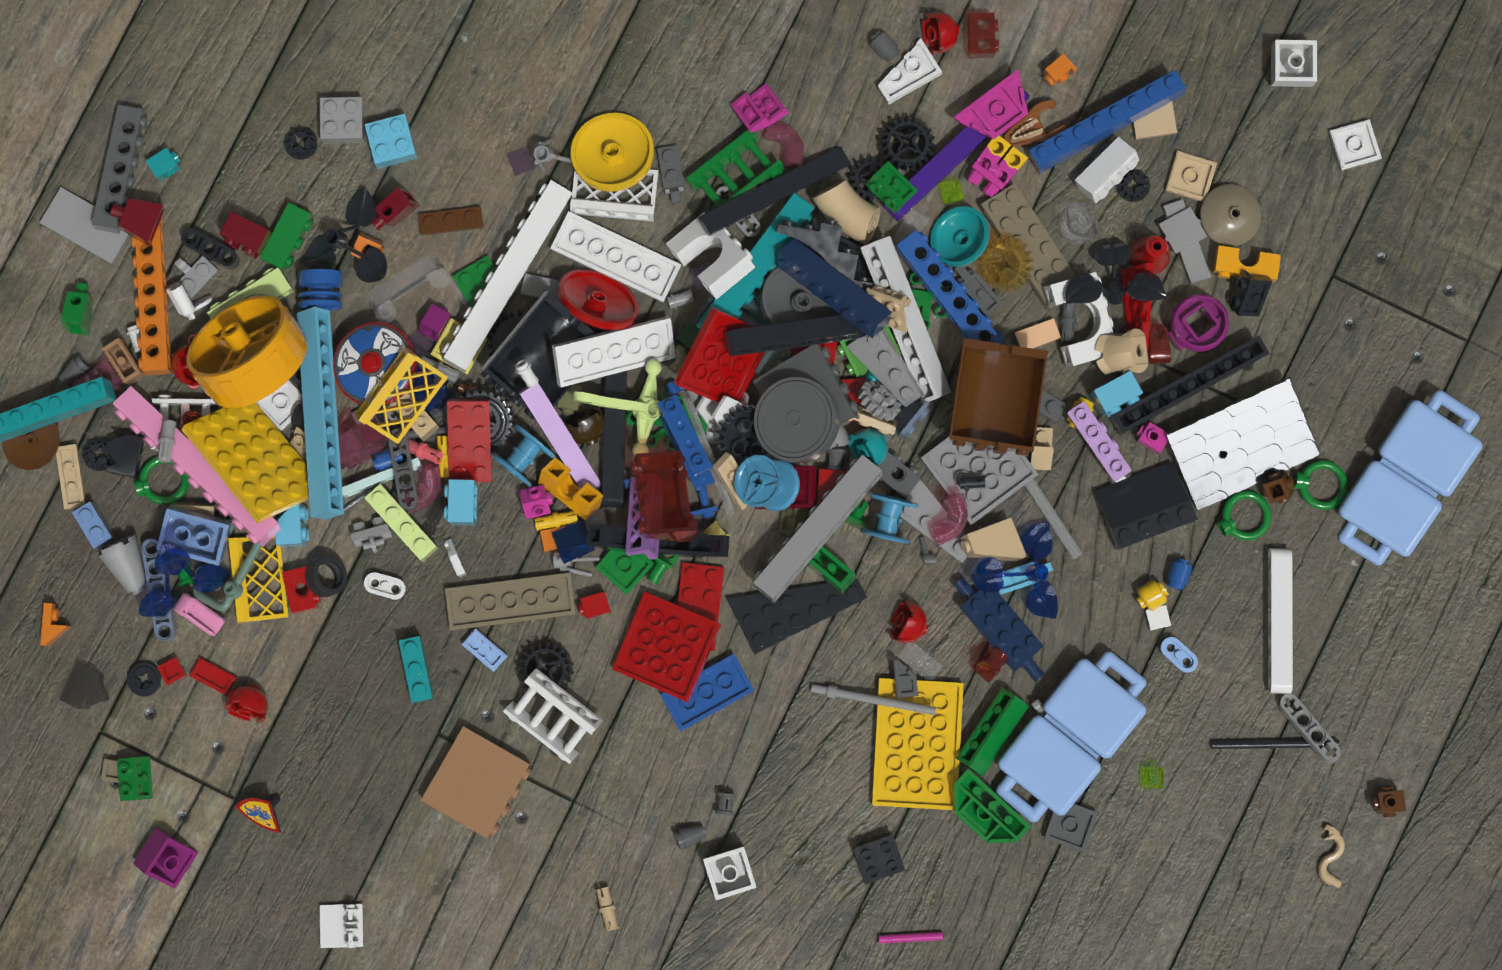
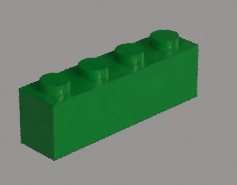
[956,688,1029,776]

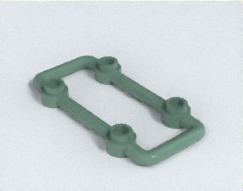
[193,515,276,611]

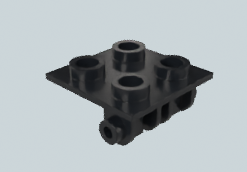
[853,834,905,884]

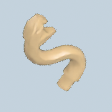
[1318,824,1345,888]

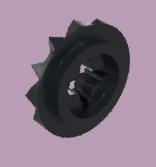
[284,126,318,160]
[1117,169,1151,202]
[82,438,115,471]
[127,663,162,697]

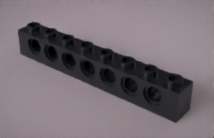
[1110,335,1270,436]

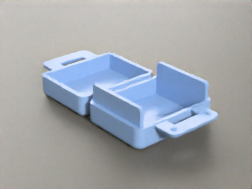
[1338,390,1483,566]
[996,651,1146,822]

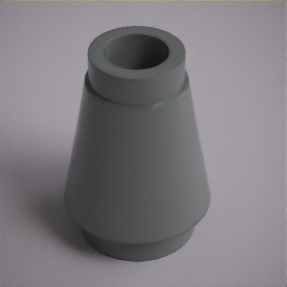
[59,355,90,386]
[674,824,707,849]

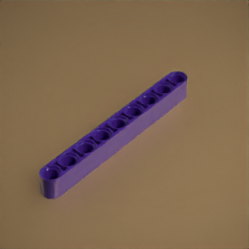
[883,89,1030,222]

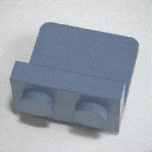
[894,400,930,440]

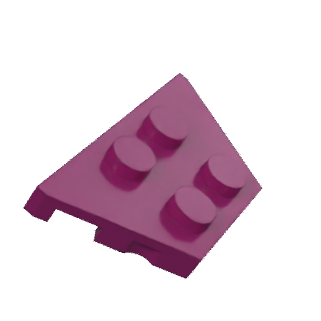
[954,69,1028,140]

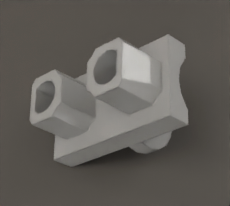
[351,516,392,553]

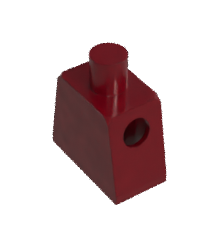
[371,187,420,231]
[110,199,165,246]

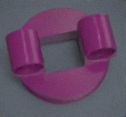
[1167,294,1229,352]

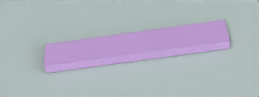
[519,383,602,489]

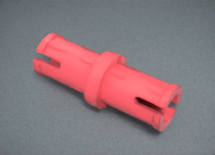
[402,438,443,464]

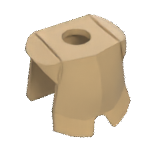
[1095,329,1148,375]

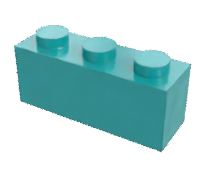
[399,636,435,703]

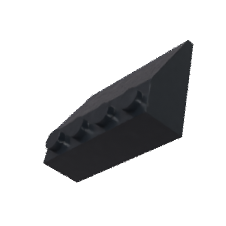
[1093,462,1198,550]

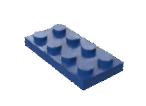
[660,654,754,732]

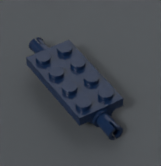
[953,577,1045,682]

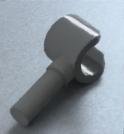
[919,536,935,565]

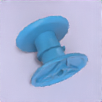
[490,424,556,488]
[734,455,800,511]
[860,492,919,544]

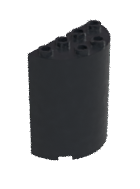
[480,290,595,419]

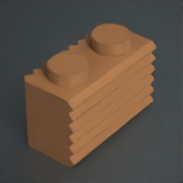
[102,338,146,386]

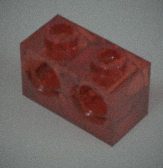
[968,13,999,59]

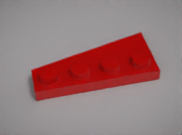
[1120,263,1153,350]

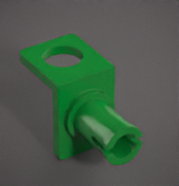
[831,501,869,538]
[646,555,679,585]

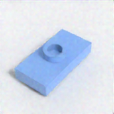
[462,629,508,672]

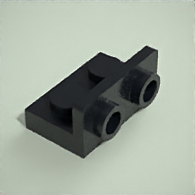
[1229,270,1272,317]

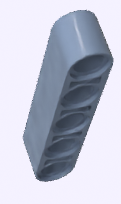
[142,539,177,642]

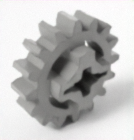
[858,380,901,421]

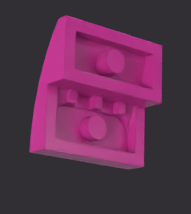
[731,83,789,133]

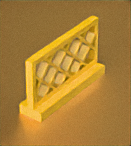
[355,346,448,444]
[228,536,288,624]

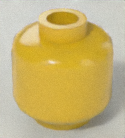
[1136,580,1169,611]

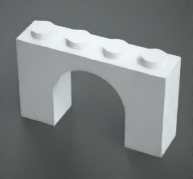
[666,213,755,299]
[1044,272,1114,367]

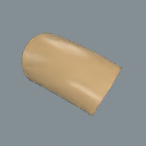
[812,179,880,245]

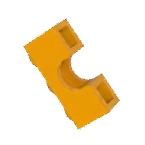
[1212,245,1281,283]
[538,458,603,521]

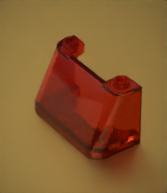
[631,451,698,542]

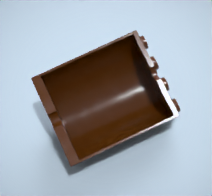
[949,338,1048,456]

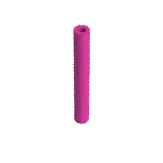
[879,932,943,944]

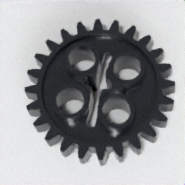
[714,404,768,466]

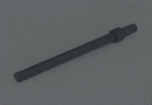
[1211,737,1339,749]

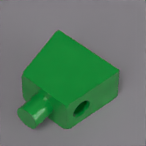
[61,283,93,336]

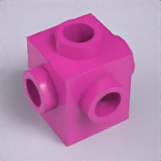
[519,484,553,519]

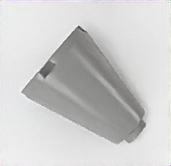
[96,534,147,595]

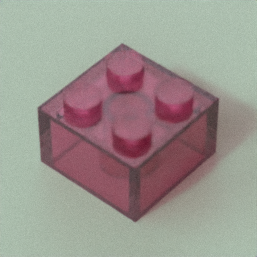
[339,419,388,470]

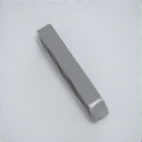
[1279,694,1341,764]

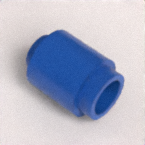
[372,447,405,472]
[1167,558,1192,591]

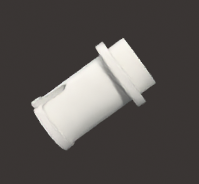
[126,325,141,353]
[515,359,539,387]

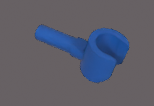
[666,381,686,395]

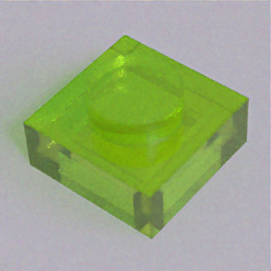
[939,179,964,205]
[1141,767,1164,789]

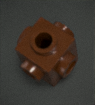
[1263,471,1295,504]
[1372,786,1406,817]

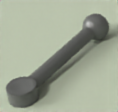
[336,489,372,517]

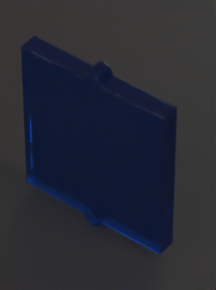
[552,519,596,564]

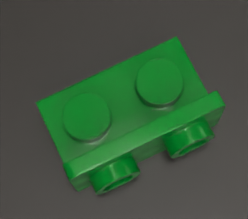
[866,161,918,213]
[117,756,153,801]

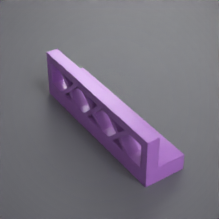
[625,473,663,560]

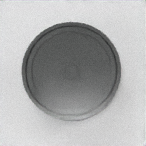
[754,377,840,463]

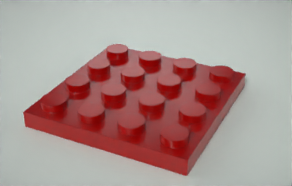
[673,307,765,403]
[612,592,722,703]

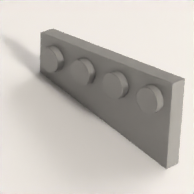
[900,480,967,564]

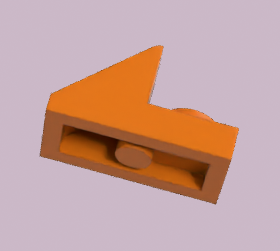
[40,603,71,646]

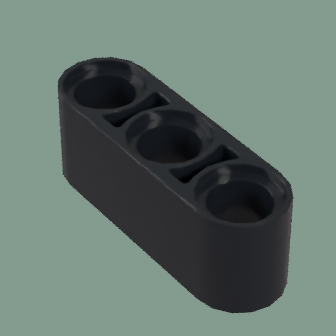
[181,229,240,270]

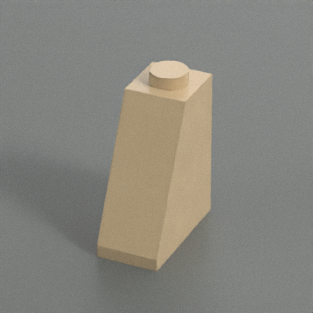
[961,518,1027,561]

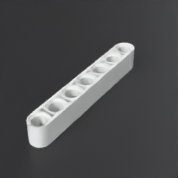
[1268,548,1293,694]

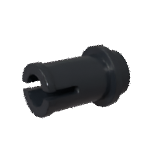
[959,474,985,491]

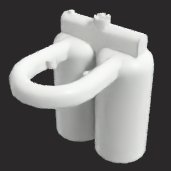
[165,282,212,320]

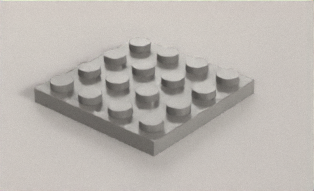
[921,437,1039,525]

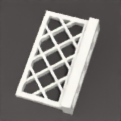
[570,169,658,222]

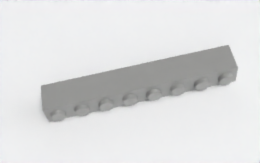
[753,455,883,603]

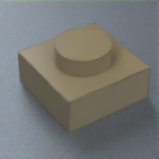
[101,759,119,783]

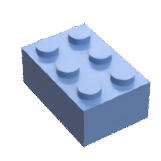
[156,505,232,566]

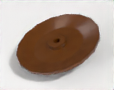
[2,423,60,471]

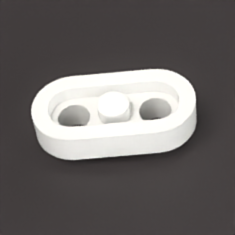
[364,572,406,600]

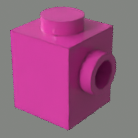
[1136,422,1168,455]

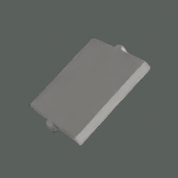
[1158,207,1207,254]

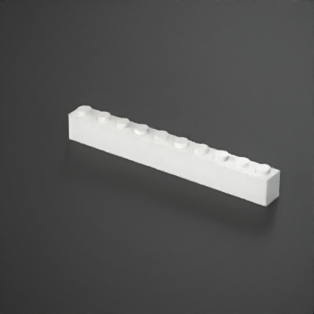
[442,180,572,373]

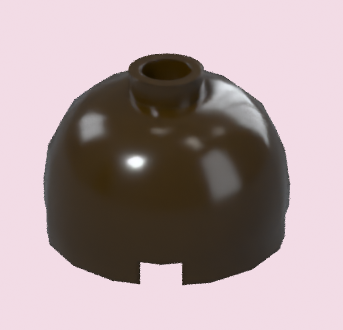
[564,408,605,446]

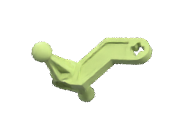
[573,359,662,459]

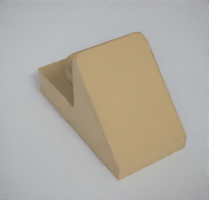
[1030,427,1054,470]

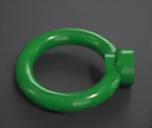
[133,456,190,505]
[1293,460,1348,510]
[1217,491,1272,541]

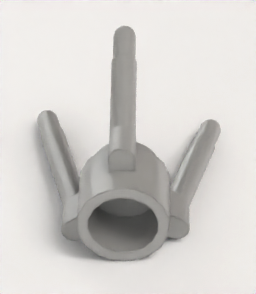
[534,138,572,171]
[553,544,600,577]

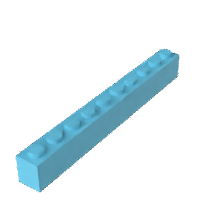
[297,307,344,520]

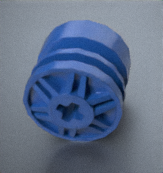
[298,269,343,312]

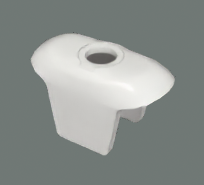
[696,392,749,444]

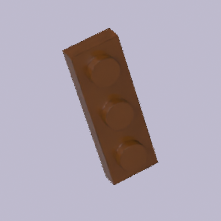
[419,206,484,236]

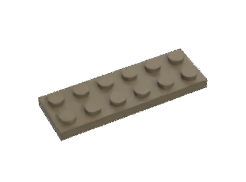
[980,183,1076,310]
[445,573,576,631]

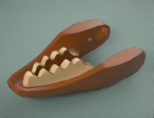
[1003,100,1069,146]

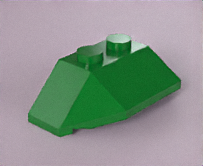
[954,769,1031,843]

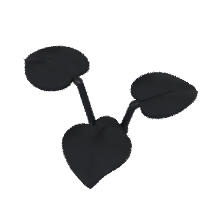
[300,189,387,283]
[1065,238,1166,305]

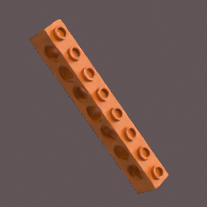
[132,216,172,376]

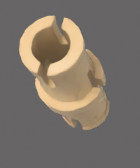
[596,887,619,932]

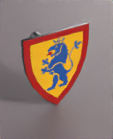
[236,795,281,833]

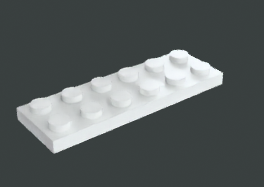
[550,211,681,303]
[552,316,676,387]

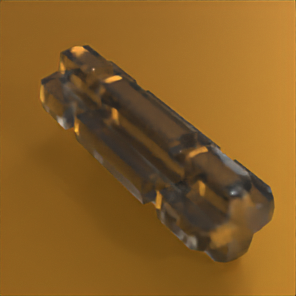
[423,495,448,536]

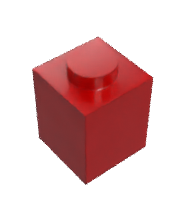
[578,591,611,620]

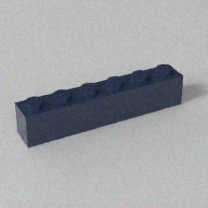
[775,238,892,339]

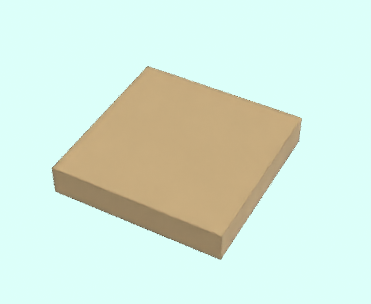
[1133,102,1177,140]
[1165,151,1217,202]

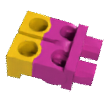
[967,136,1028,198]

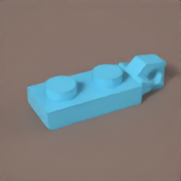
[993,561,1053,595]

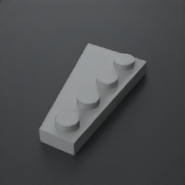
[847,329,925,407]

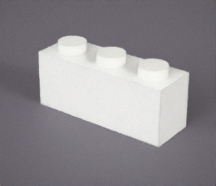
[1075,137,1139,203]

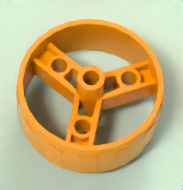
[186,296,308,408]

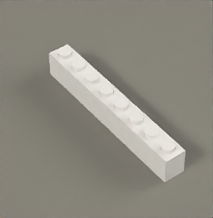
[860,236,951,404]

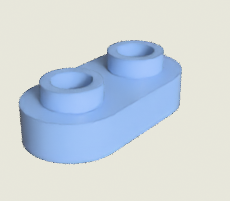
[1160,637,1198,673]

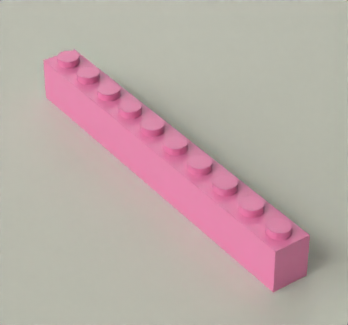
[112,386,281,547]

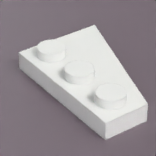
[878,39,942,105]

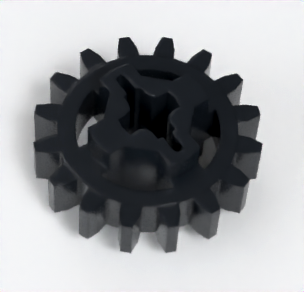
[850,157,884,203]

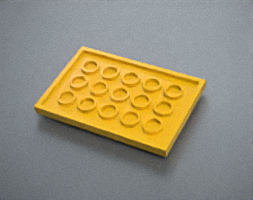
[182,402,309,524]
[872,678,964,810]

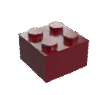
[220,212,272,259]

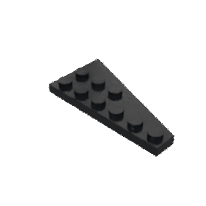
[726,579,867,655]

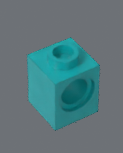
[146,147,181,182]

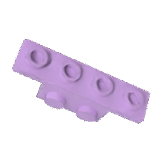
[1067,402,1131,482]

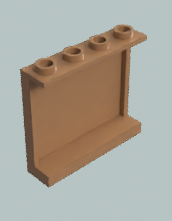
[421,726,532,838]

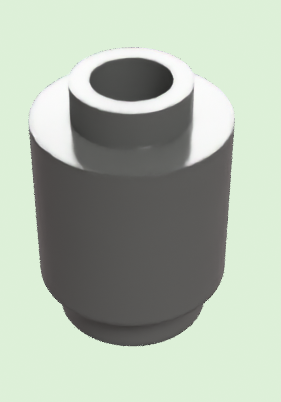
[870,31,900,62]

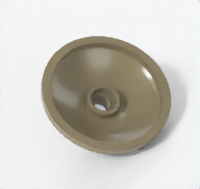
[1200,184,1261,247]

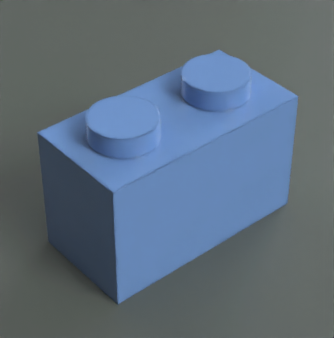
[72,502,116,550]

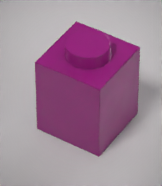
[419,304,451,342]

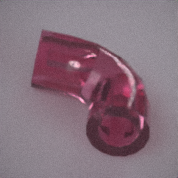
[765,121,804,168]
[404,463,441,514]
[930,493,968,546]

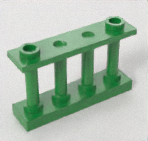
[686,130,785,207]

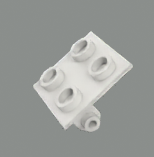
[320,904,363,948]

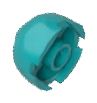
[848,428,888,466]

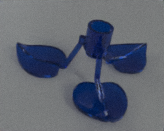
[971,522,1058,619]
[138,542,230,617]

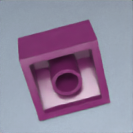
[133,827,198,889]

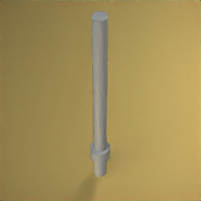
[811,684,937,715]

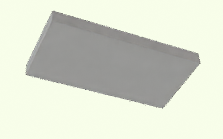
[40,187,130,265]

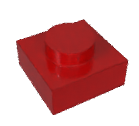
[157,657,187,686]

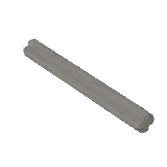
[1025,479,1082,559]

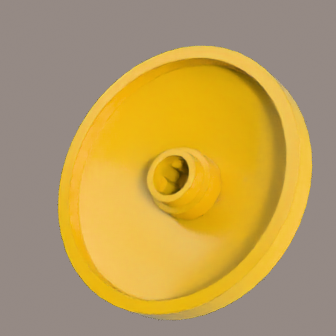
[571,113,655,192]

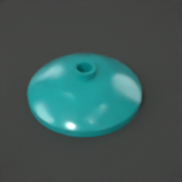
[930,206,990,267]

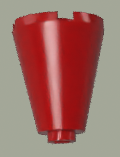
[1130,234,1171,274]

